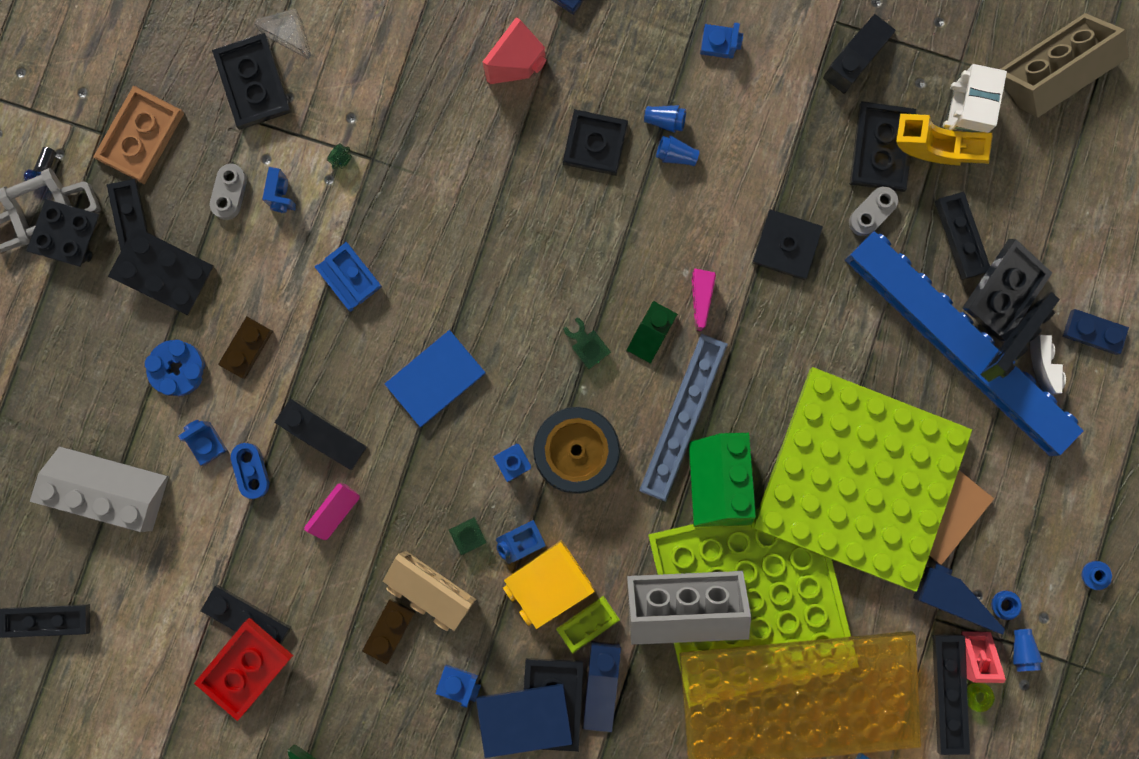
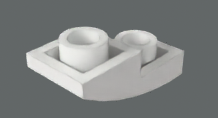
[1030,335,1066,395]

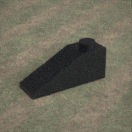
[823,14,896,94]
[274,398,367,470]

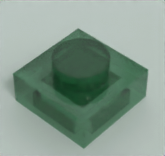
[449,517,487,556]

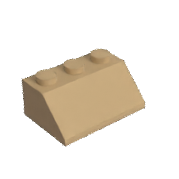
[383,551,476,631]

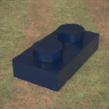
[1062,309,1129,355]

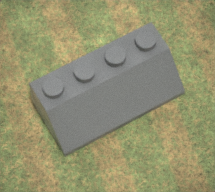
[30,447,169,532]
[627,571,751,645]

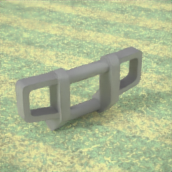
[0,168,101,253]

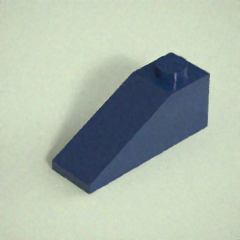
[913,564,1005,635]
[583,641,621,732]

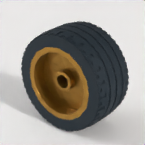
[533,407,620,494]

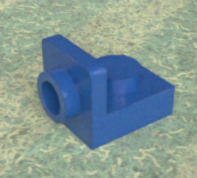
[700,22,743,59]
[262,167,296,213]
[178,420,228,466]
[493,444,531,482]
[496,520,546,564]
[435,664,481,708]

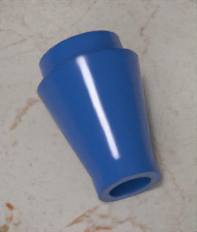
[644,105,686,133]
[656,135,699,166]
[1013,629,1043,672]

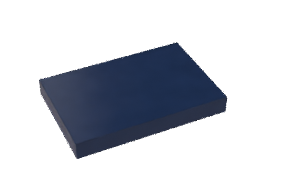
[476,684,572,758]

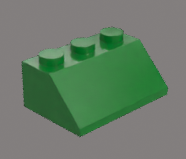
[689,432,756,527]

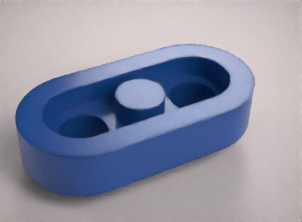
[231,443,270,499]

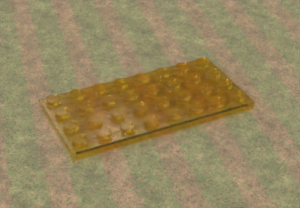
[680,631,921,759]

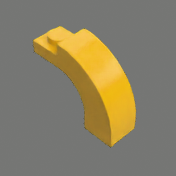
[896,114,993,166]

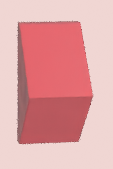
[961,631,1006,683]

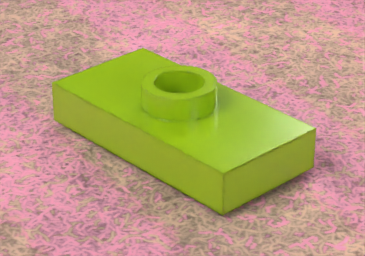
[556,595,620,653]

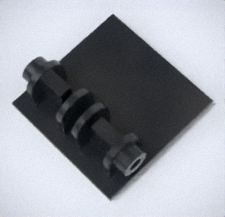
[26,199,99,267]

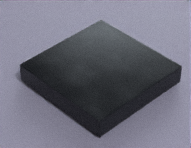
[562,109,628,176]

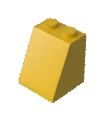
[503,540,595,629]

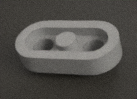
[210,164,247,220]
[849,187,898,236]

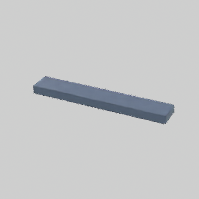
[639,334,728,502]

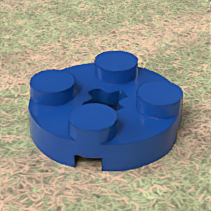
[145,340,205,396]

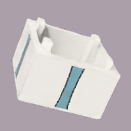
[943,64,1007,133]

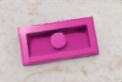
[304,483,360,540]

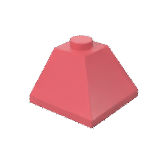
[482,17,546,84]

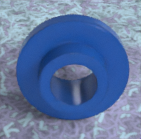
[1081,561,1112,590]
[991,591,1022,620]

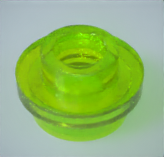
[967,683,995,712]

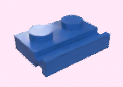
[314,242,382,312]

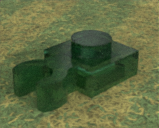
[563,317,611,370]

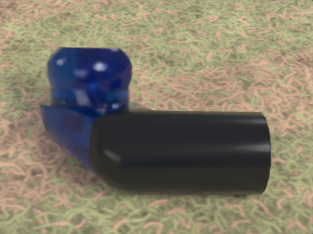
[24,147,57,181]

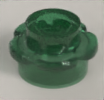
[327,143,352,169]

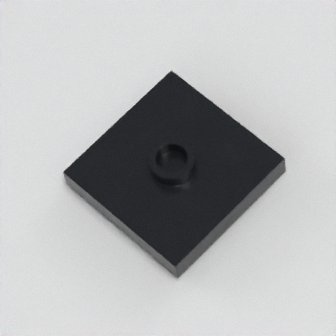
[752,209,823,280]

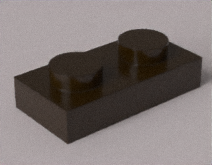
[218,316,273,379]
[362,599,416,665]

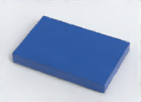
[385,330,486,428]

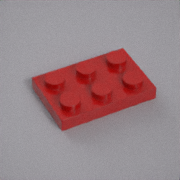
[194,618,294,721]

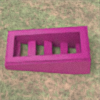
[691,269,716,332]

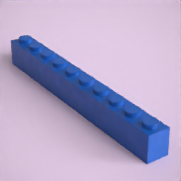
[845,231,1084,456]

